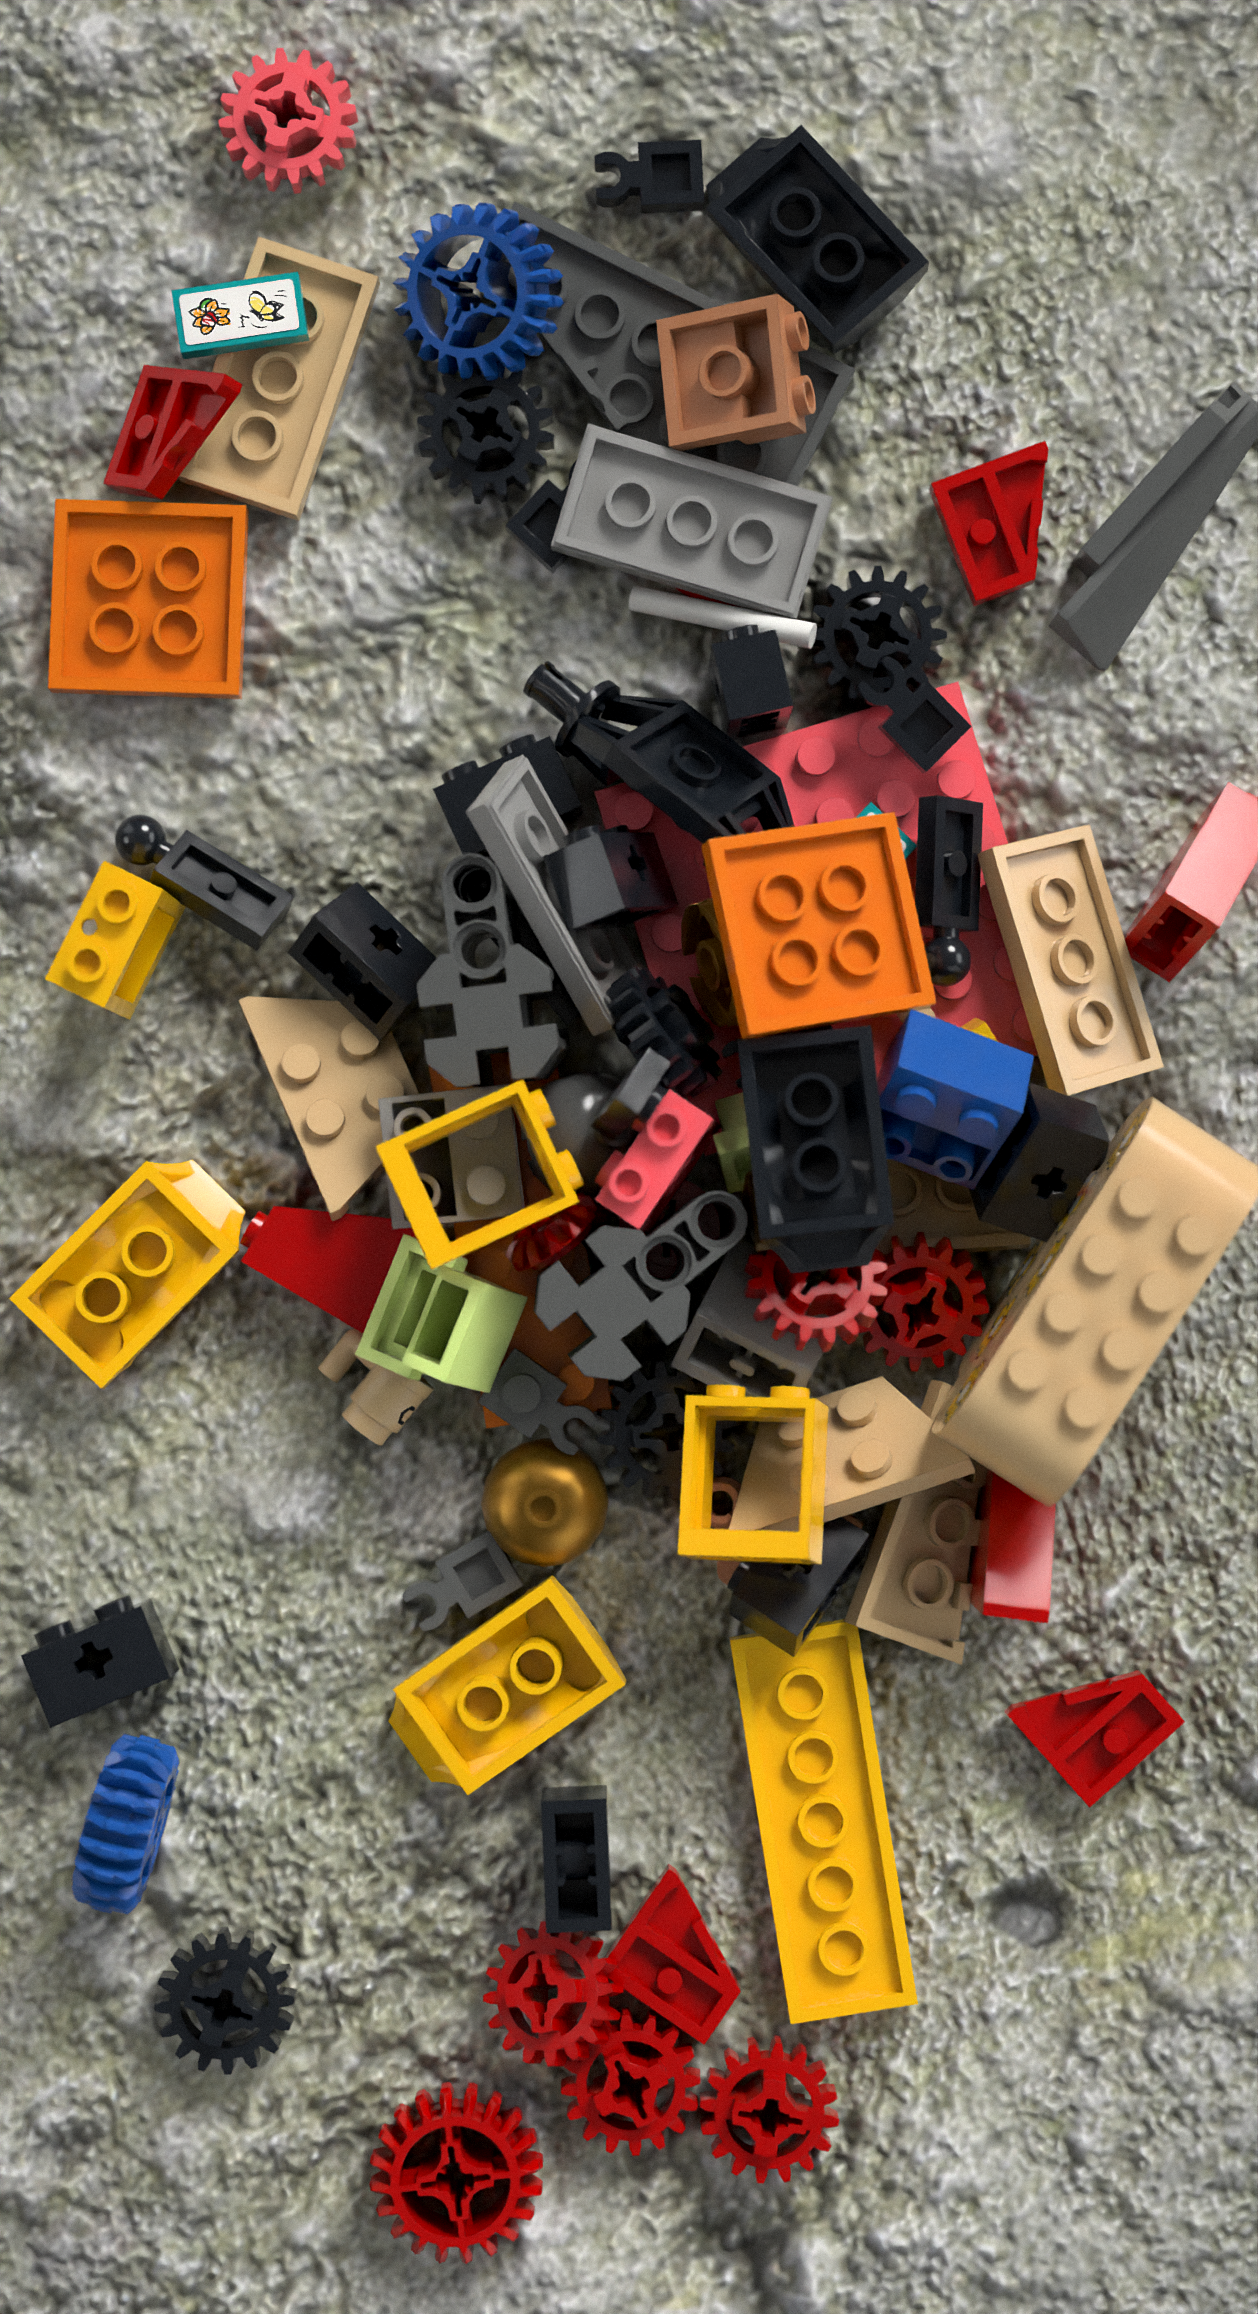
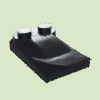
[706,125,929,354]
[737,1025,894,1273]

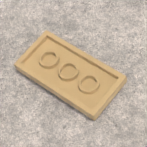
[178,236,380,521]
[977,824,1164,1096]

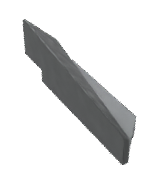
[1049,382,1258,671]

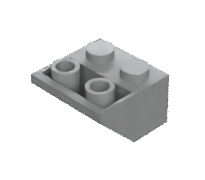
[378,1084,525,1229]
[671,1235,829,1424]

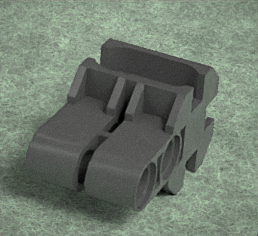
[417,853,570,1088]
[533,1191,747,1381]

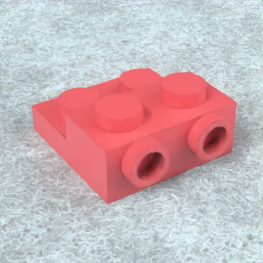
[595,1089,721,1232]

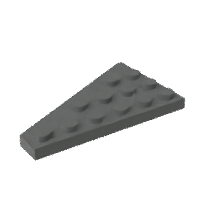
[508,201,855,487]

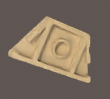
[239,996,419,1221]
[729,1376,975,1532]

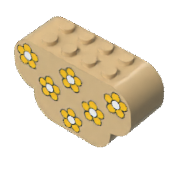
[932,1097,1258,1507]

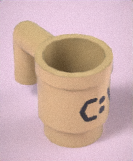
[318,1328,434,1446]

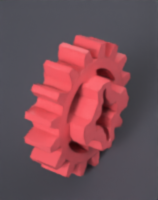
[218,48,358,194]

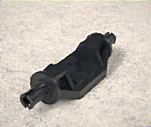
[523,661,795,867]

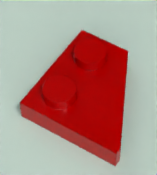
[103,365,243,500]
[928,441,1049,607]
[1004,1670,1185,1808]
[604,1863,741,2045]

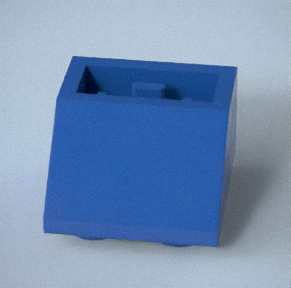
[877,1009,1034,1190]

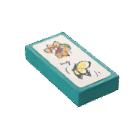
[171,272,310,359]

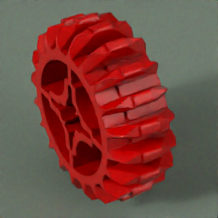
[369,2081,544,2264]

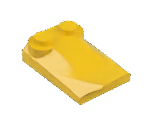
[9,1159,246,1389]
[388,1575,627,1795]

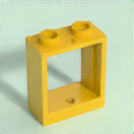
[45,860,186,1020]
[375,1080,584,1270]
[678,1385,828,1565]

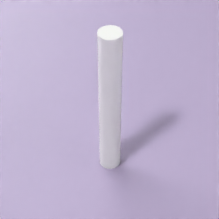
[629,585,817,649]

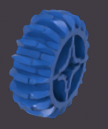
[393,202,564,381]
[72,1734,179,1914]

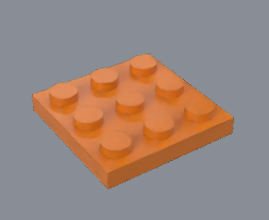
[48,499,249,699]
[701,812,936,1040]

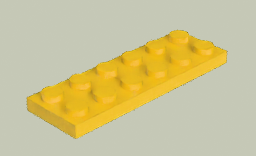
[729,1619,918,2024]

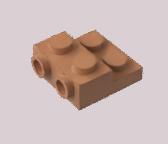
[656,293,816,451]

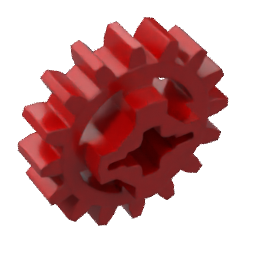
[853,1232,989,1371]
[744,1246,887,1352]
[483,1921,624,2067]
[561,2007,701,2156]
[699,2035,839,2184]

